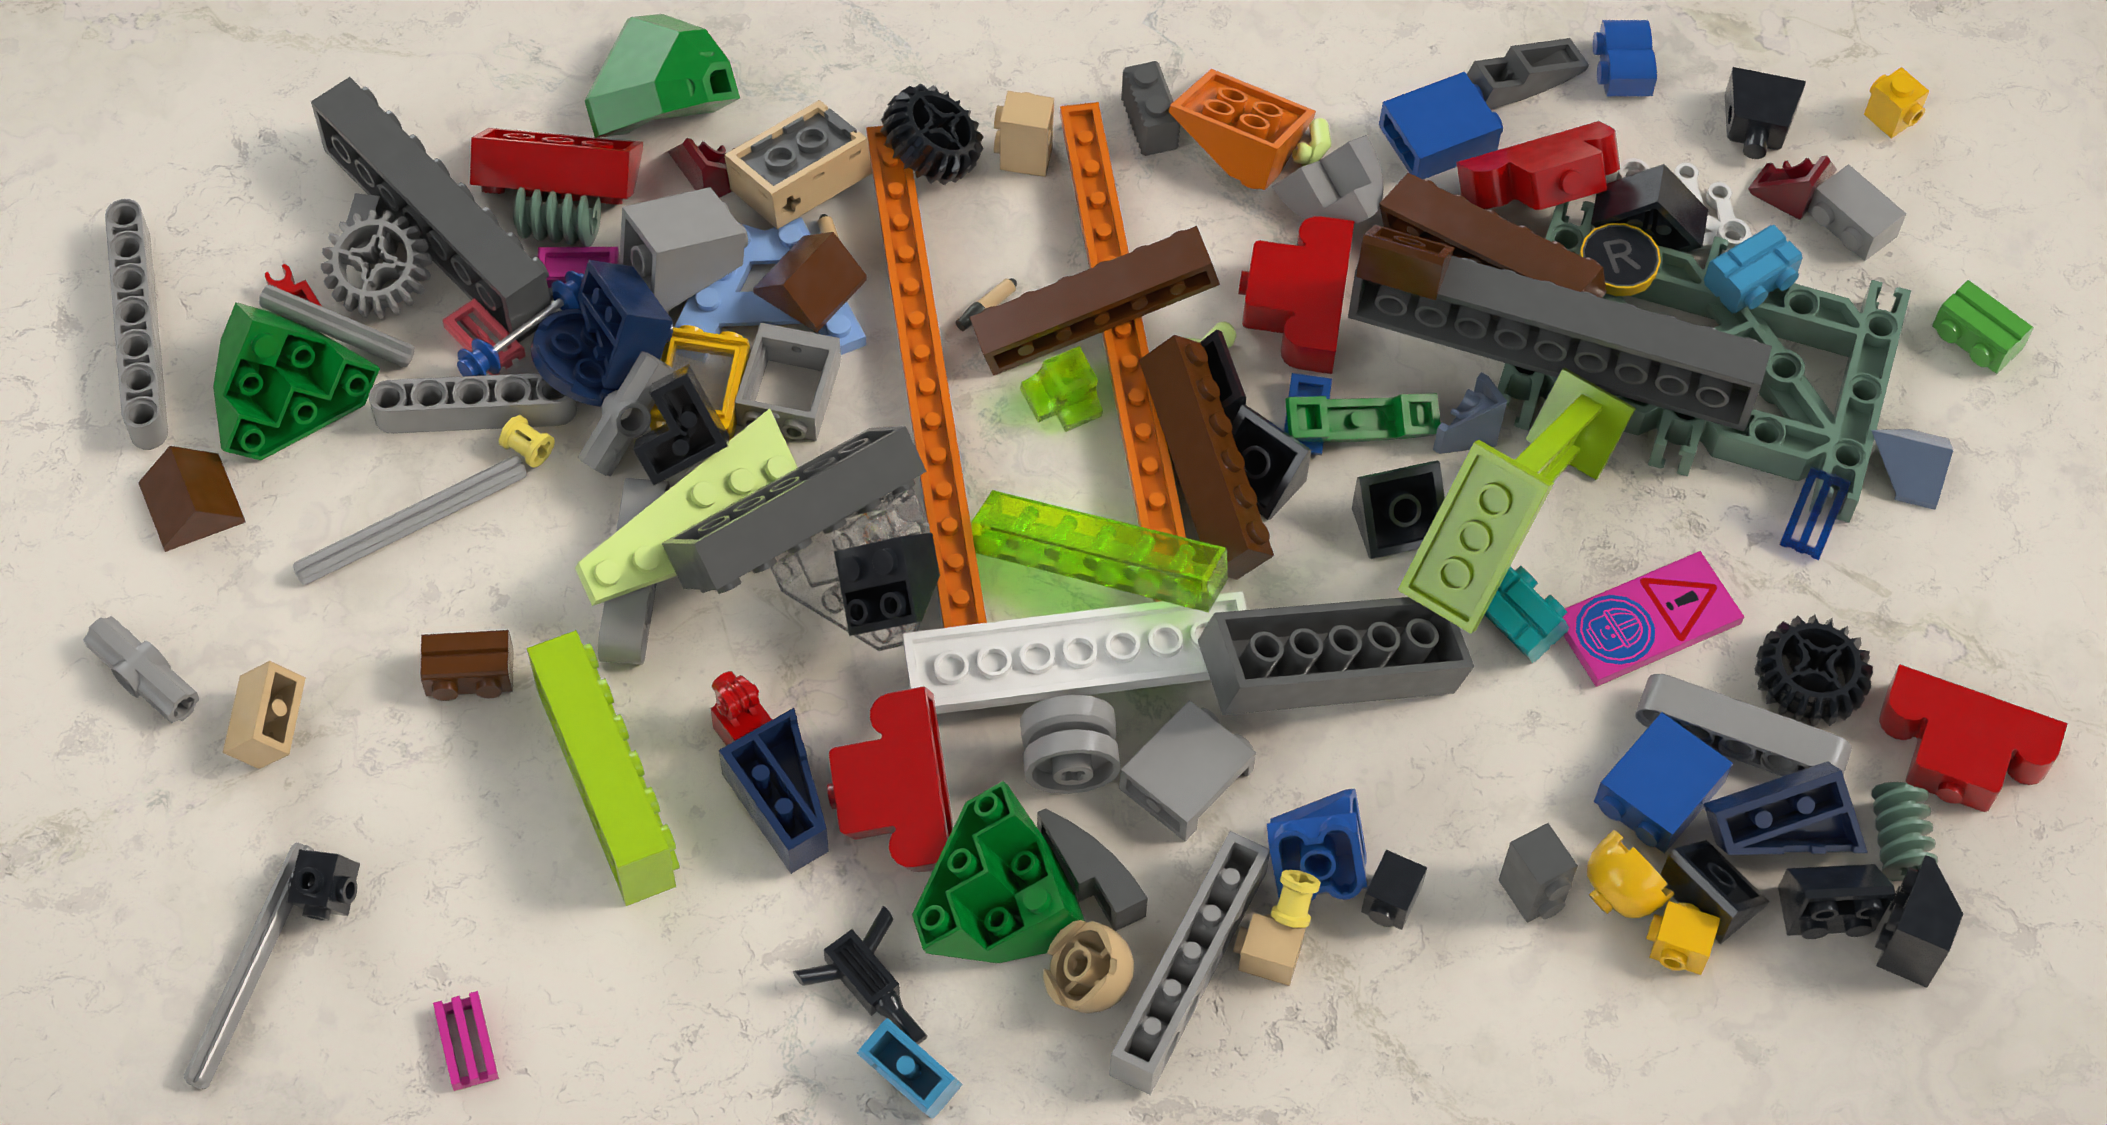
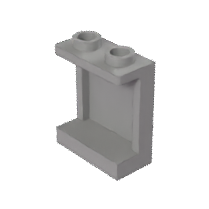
[1119,700,1256,842]

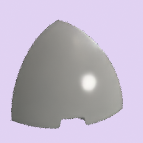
[1272,135,1383,224]

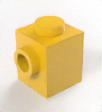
[1864,67,1929,139]
[1646,901,1721,975]

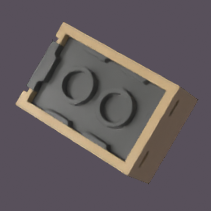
[724,100,872,229]

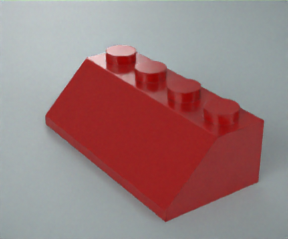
[470,128,643,204]

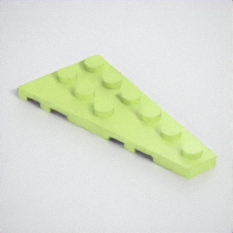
[575,408,798,606]

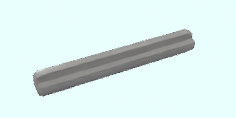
[259,285,414,367]

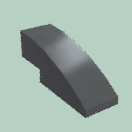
[1467,38,1589,109]
[1037,808,1148,931]

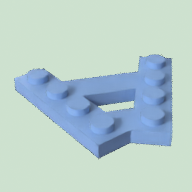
[674,217,866,364]

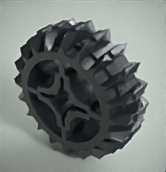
[880,83,984,185]
[1754,614,1873,727]

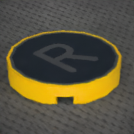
[1579,223,1661,296]

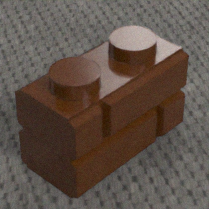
[420,630,514,701]

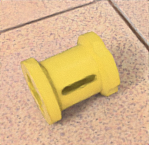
[498,415,555,468]
[1271,870,1321,928]

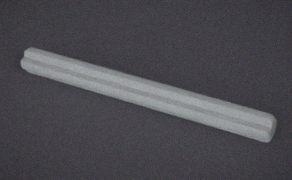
[293,456,527,584]
[184,843,314,1089]

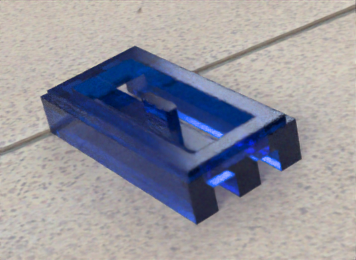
[1779,466,1851,560]

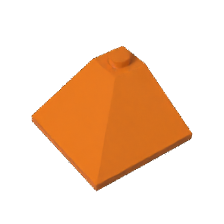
[1168,69,1316,190]

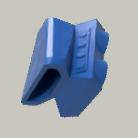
[1267,789,1368,901]

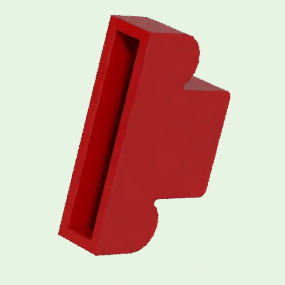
[1456,121,1620,210]
[1238,216,1354,374]
[1879,664,2068,812]
[827,686,953,872]

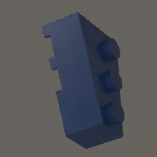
[577,260,673,390]
[719,708,829,874]
[1703,761,1868,855]

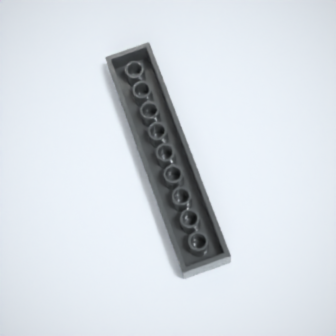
[1348,256,1772,431]

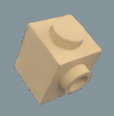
[1233,913,1306,986]

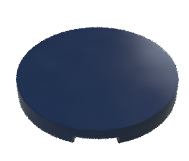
[531,309,616,407]

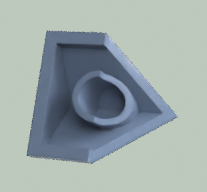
[1433,372,1507,454]
[1871,429,1953,510]

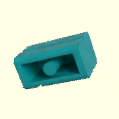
[1484,565,1569,663]

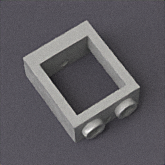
[734,323,841,441]

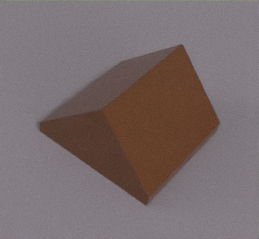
[1356,225,1454,300]
[753,232,867,333]
[138,446,246,552]

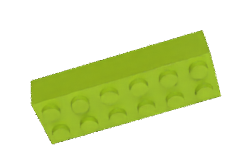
[527,630,680,906]

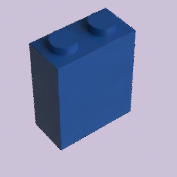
[1379,71,1503,179]
[1594,712,1733,854]

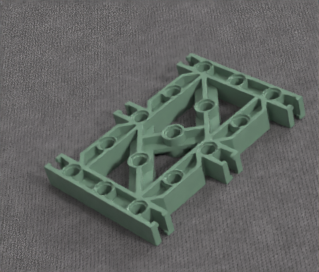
[1498,201,1911,523]

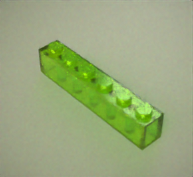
[971,490,1228,613]

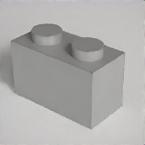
[1808,164,1906,261]

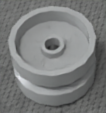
[1020,694,1121,794]

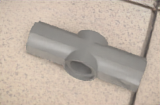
[578,351,675,477]
[83,616,199,723]

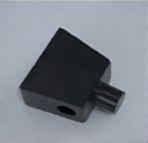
[1725,67,1806,159]

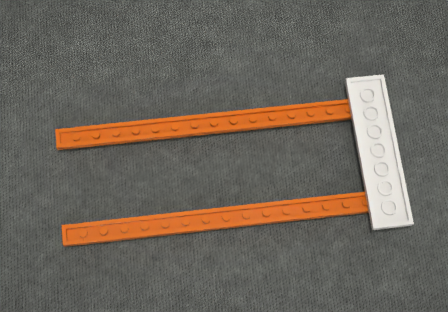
[866,102,1247,714]

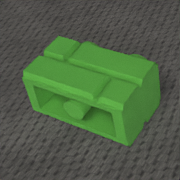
[1932,280,2034,374]

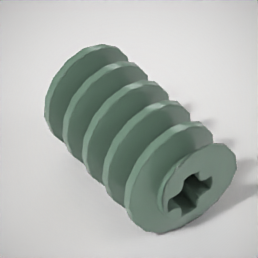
[513,187,601,247]
[1871,782,1938,881]

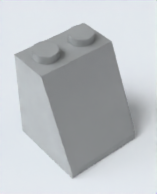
[619,187,748,312]

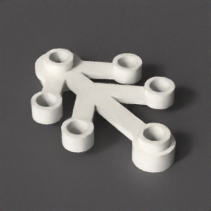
[1616,158,1752,253]

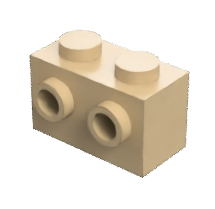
[994,91,1054,177]
[223,661,306,769]

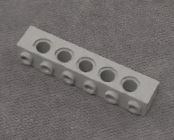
[1109,831,1270,1095]

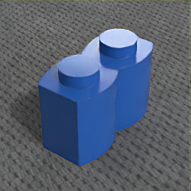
[1593,20,1657,97]

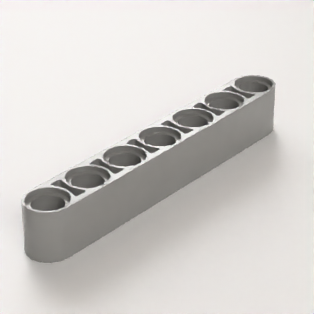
[105,199,168,450]

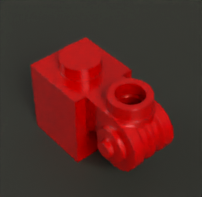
[710,671,772,746]

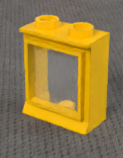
[650,325,751,441]

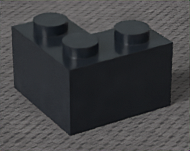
[1591,164,1708,253]
[633,364,730,485]

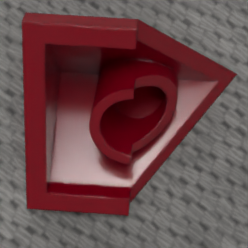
[667,138,735,198]
[1748,155,1837,220]

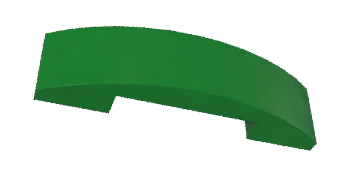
[1285,393,1441,442]

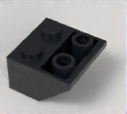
[834,533,940,636]
[1875,855,1963,988]
[1778,864,1896,939]

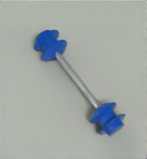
[457,271,584,377]

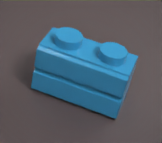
[1704,225,1803,314]
[857,1018,963,1119]

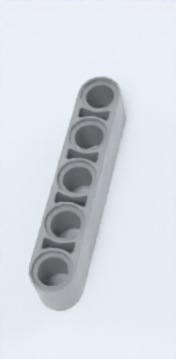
[368,373,577,434]
[598,478,670,665]
[1635,674,1852,776]

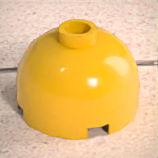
[1587,830,1675,919]

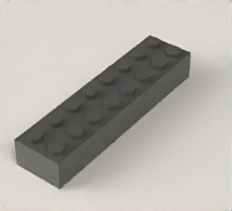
[311,77,553,342]

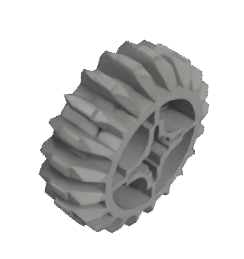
[321,209,432,319]

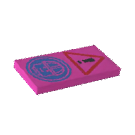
[1563,551,1744,687]

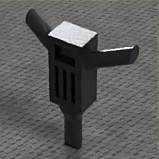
[793,906,927,1045]

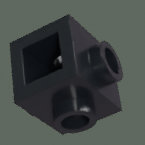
[287,849,360,921]

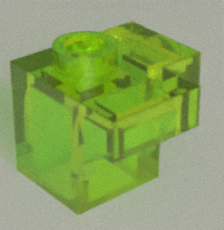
[1020,346,1103,432]

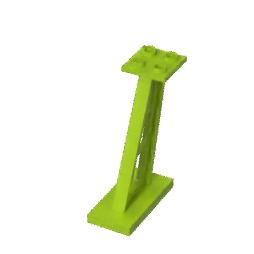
[1397,368,1636,634]

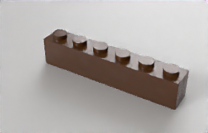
[1379,173,1607,298]
[970,226,1220,376]
[1139,335,1274,580]

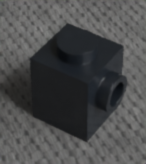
[1361,850,1427,930]

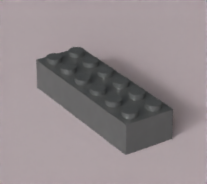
[662,426,927,594]
[1198,597,1474,715]

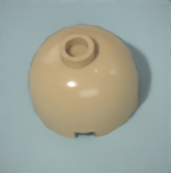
[1043,920,1134,1014]

